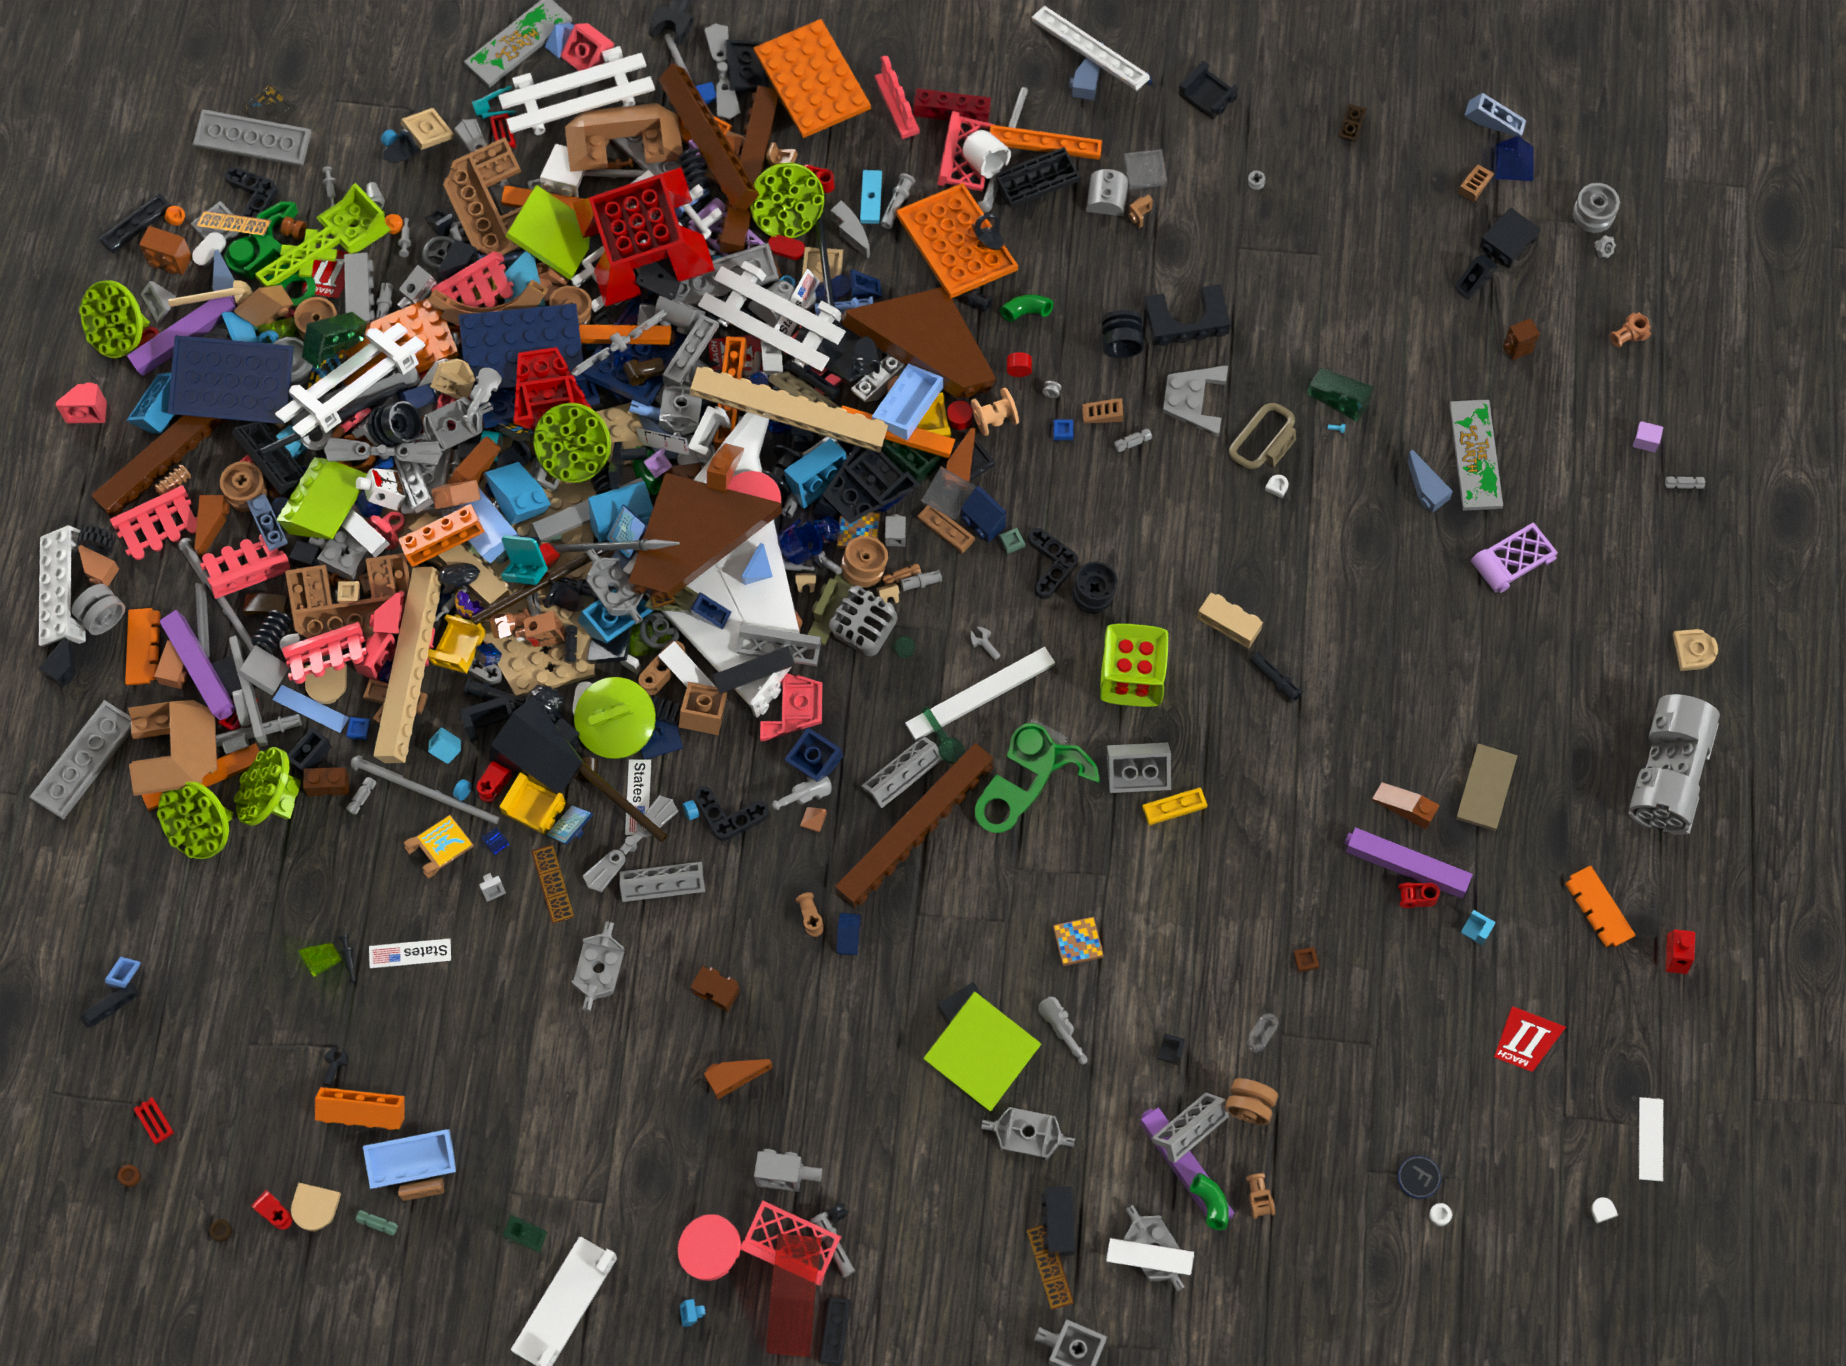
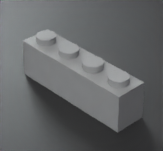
[344,253,375,331]

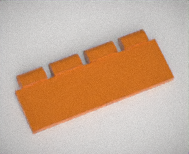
[125,608,160,685]
[1565,865,1636,947]

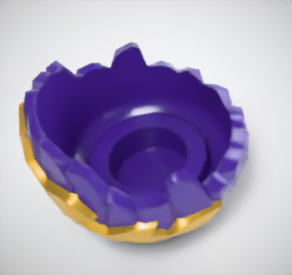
[455,591,484,618]

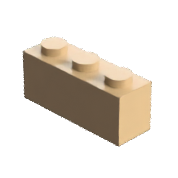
[1197,593,1263,649]

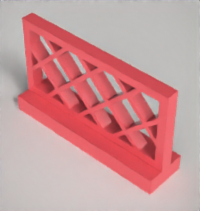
[937,111,995,192]
[741,1201,841,1285]

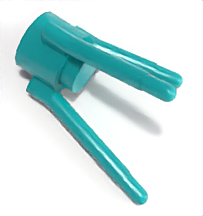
[472,86,516,119]

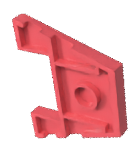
[760,673,822,741]

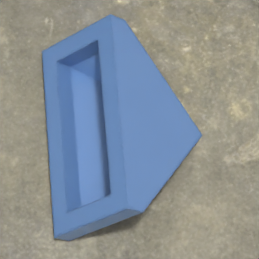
[545,23,574,59]
[741,543,773,585]
[105,957,141,988]

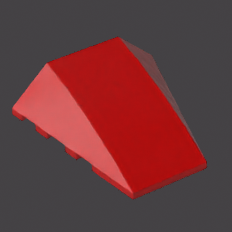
[514,347,592,431]

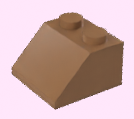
[234,285,294,328]
[679,682,728,735]

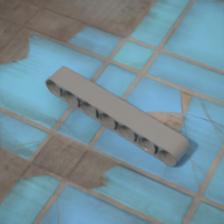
[290,367,421,426]

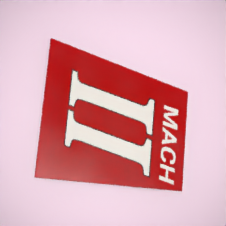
[302,247,349,298]
[708,335,766,380]
[1494,1006,1566,1072]

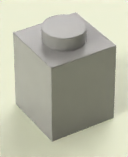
[885,514,906,546]

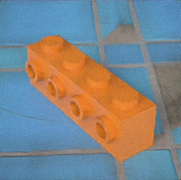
[399,504,485,567]
[315,1087,405,1130]

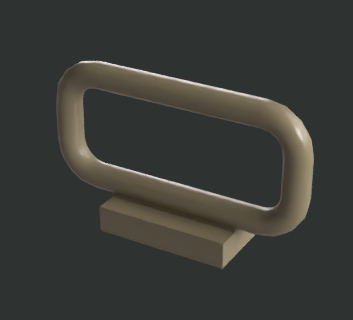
[1229,403,1296,469]

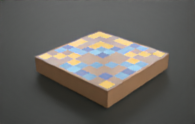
[837,512,881,549]
[1053,917,1104,966]

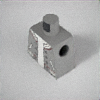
[397,265,438,309]

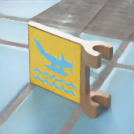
[404,815,474,879]

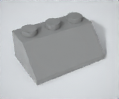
[1107,743,1171,793]

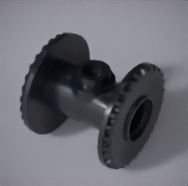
[762,444,802,497]

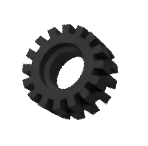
[77,525,117,555]

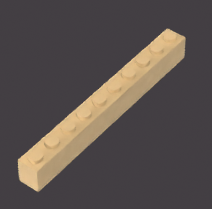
[690,367,888,452]
[374,567,443,763]

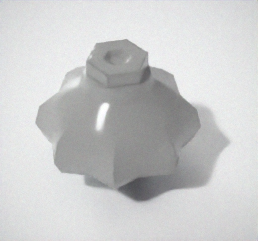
[448,222,468,243]
[1594,235,1616,259]

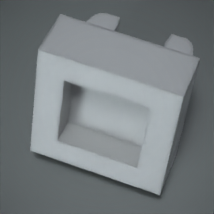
[479,873,506,902]

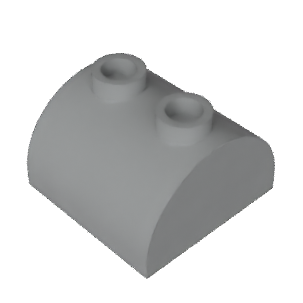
[1086,169,1128,216]
[748,280,796,328]
[655,296,705,335]

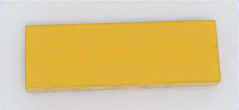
[1142,787,1207,825]

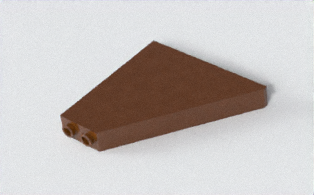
[840,287,996,399]
[628,473,782,600]

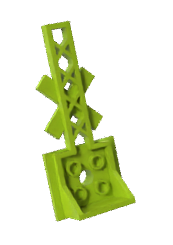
[255,183,391,287]

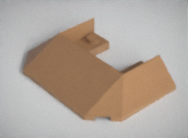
[565,103,683,172]
[443,137,523,256]
[285,553,410,640]
[128,700,217,796]

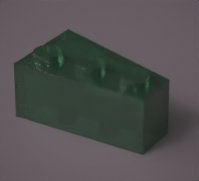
[302,312,367,368]
[1307,368,1374,422]
[881,439,944,484]

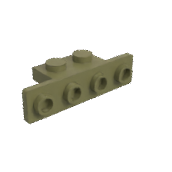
[808,573,853,645]

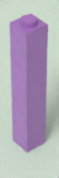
[127,296,237,376]
[160,610,236,720]
[1344,828,1473,899]
[1140,1107,1234,1220]

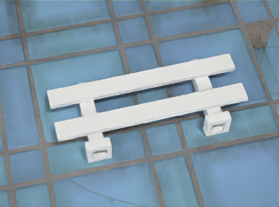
[498,46,655,135]
[698,261,846,372]
[275,323,425,437]

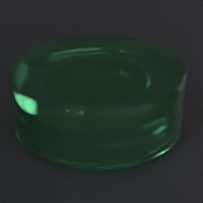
[895,636,915,658]

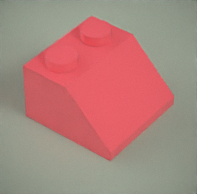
[560,23,614,71]
[56,383,107,423]
[370,591,405,633]
[354,632,397,681]

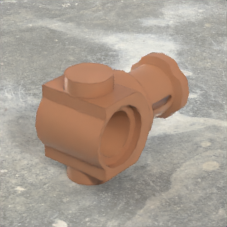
[1609,312,1651,348]
[489,608,530,638]

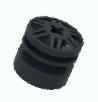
[1102,310,1144,358]
[368,401,422,447]
[1072,561,1118,614]

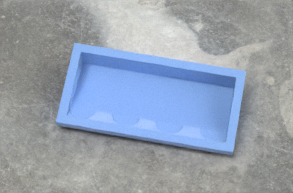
[872,364,943,440]
[444,488,519,564]
[363,1129,456,1189]

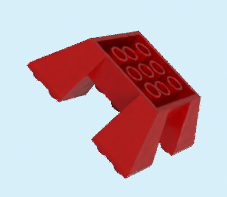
[572,167,715,307]

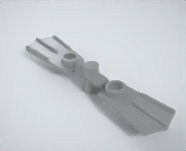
[705,23,741,120]
[455,119,518,214]
[571,310,667,376]
[324,437,443,466]
[583,795,678,892]

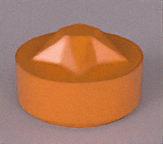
[165,206,185,226]
[385,214,403,234]

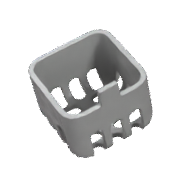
[829,586,898,656]

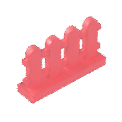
[875,56,919,139]
[431,251,514,327]
[110,485,198,560]
[200,534,291,599]
[282,622,368,684]

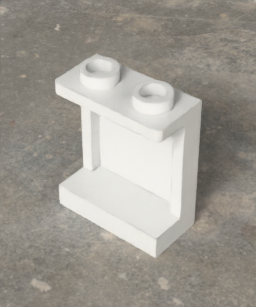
[540,144,586,197]
[688,406,732,465]

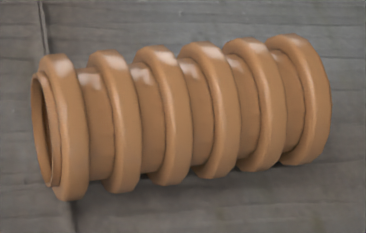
[154,464,191,496]

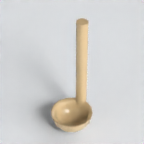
[168,280,253,307]

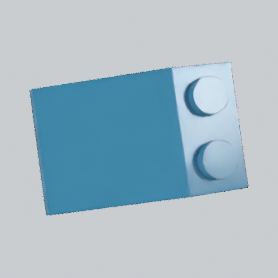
[483,462,551,525]

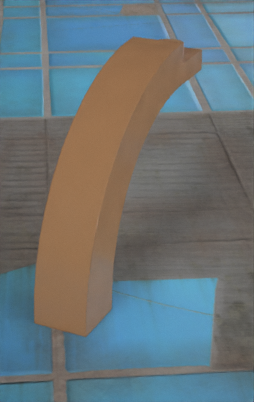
[428,279,548,326]

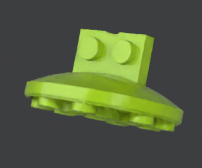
[750,162,824,238]
[79,280,150,358]
[534,403,611,483]
[574,677,656,759]
[234,747,301,826]
[157,782,234,859]

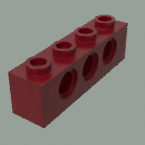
[914,88,991,123]

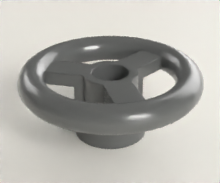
[422,236,455,270]
[640,612,680,649]

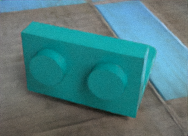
[501,535,548,585]

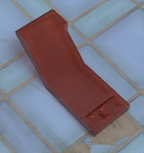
[767,1234,822,1357]

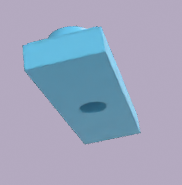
[860,170,882,224]

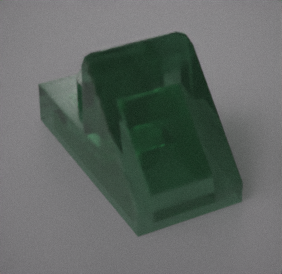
[502,1215,548,1252]

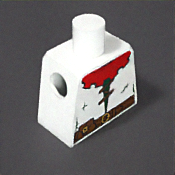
[356,468,406,511]

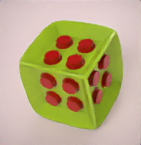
[1100,624,1168,707]

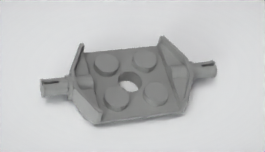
[659,373,702,437]
[414,396,493,451]
[585,548,644,624]
[572,921,625,1011]
[981,1107,1075,1160]
[1124,1205,1185,1292]

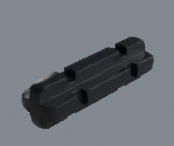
[564,625,578,664]

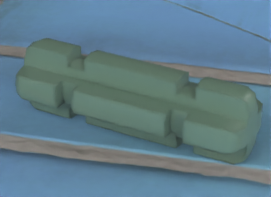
[356,1210,398,1235]

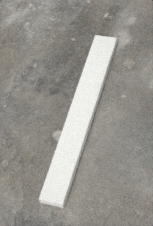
[1032,6,1150,91]
[905,647,1055,741]

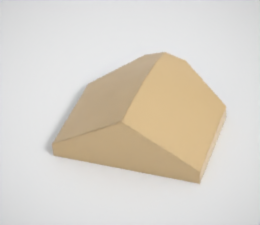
[430,359,475,399]

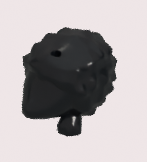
[526,684,564,723]

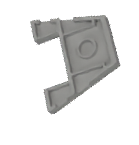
[1163,366,1228,437]

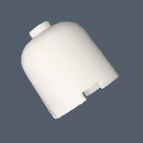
[963,130,1011,179]

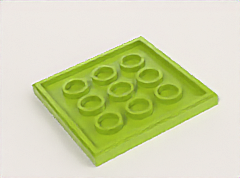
[505,185,590,280]
[923,992,1041,1112]

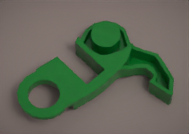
[224,202,316,308]
[975,723,1100,833]

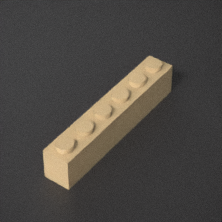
[409,512,510,607]

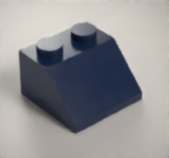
[961,485,1006,543]
[784,727,843,783]

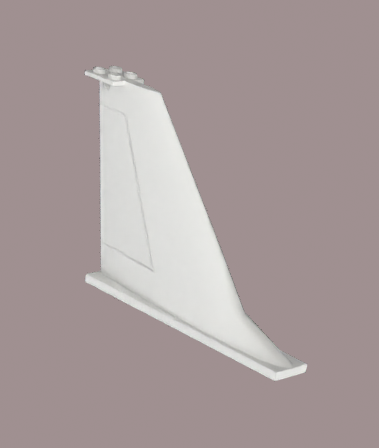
[623,412,801,718]

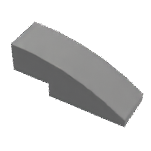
[831,201,870,259]

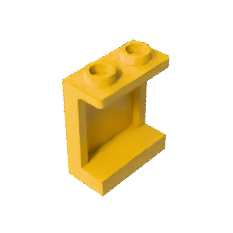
[912,393,951,448]
[428,614,487,674]
[499,773,565,835]

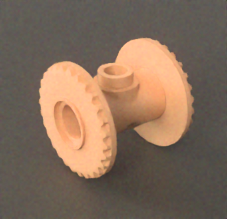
[971,388,1019,436]

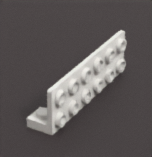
[39,525,86,647]
[511,1237,617,1366]

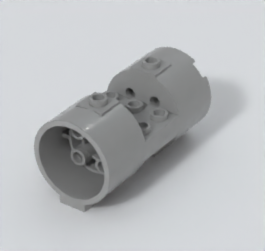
[1629,694,1720,835]

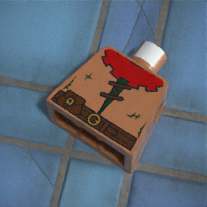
[515,611,565,647]

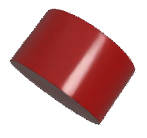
[1007,352,1032,377]
[947,401,973,430]
[539,543,560,569]

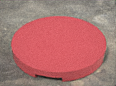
[727,471,781,503]
[678,1214,741,1281]

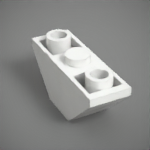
[851,355,906,402]

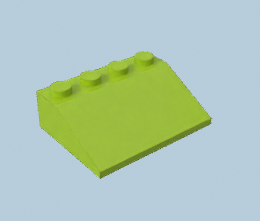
[277,457,367,540]

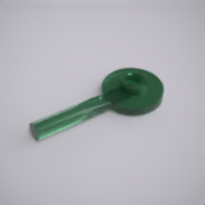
[922,706,965,764]

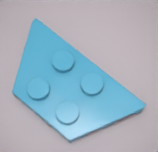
[504,251,546,307]

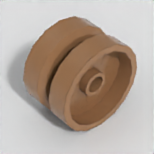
[549,286,592,325]
[294,297,341,347]
[220,461,269,512]
[840,536,888,588]
[1224,1078,1279,1125]

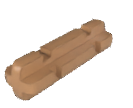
[883,564,921,586]

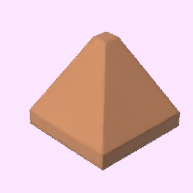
[800,807,827,832]

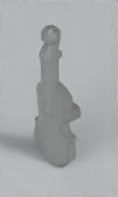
[463,368,502,423]
[772,776,832,810]
[1038,997,1087,1064]

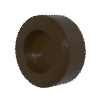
[209,1219,232,1242]

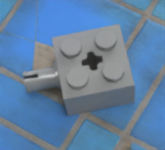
[309,527,374,581]
[754,1149,823,1192]
[1034,1319,1107,1366]

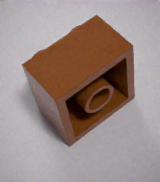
[139,226,192,275]

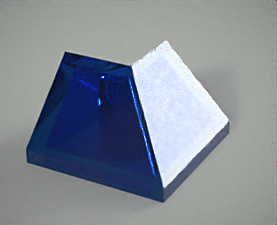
[1495,136,1534,181]

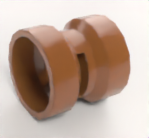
[280,216,307,240]

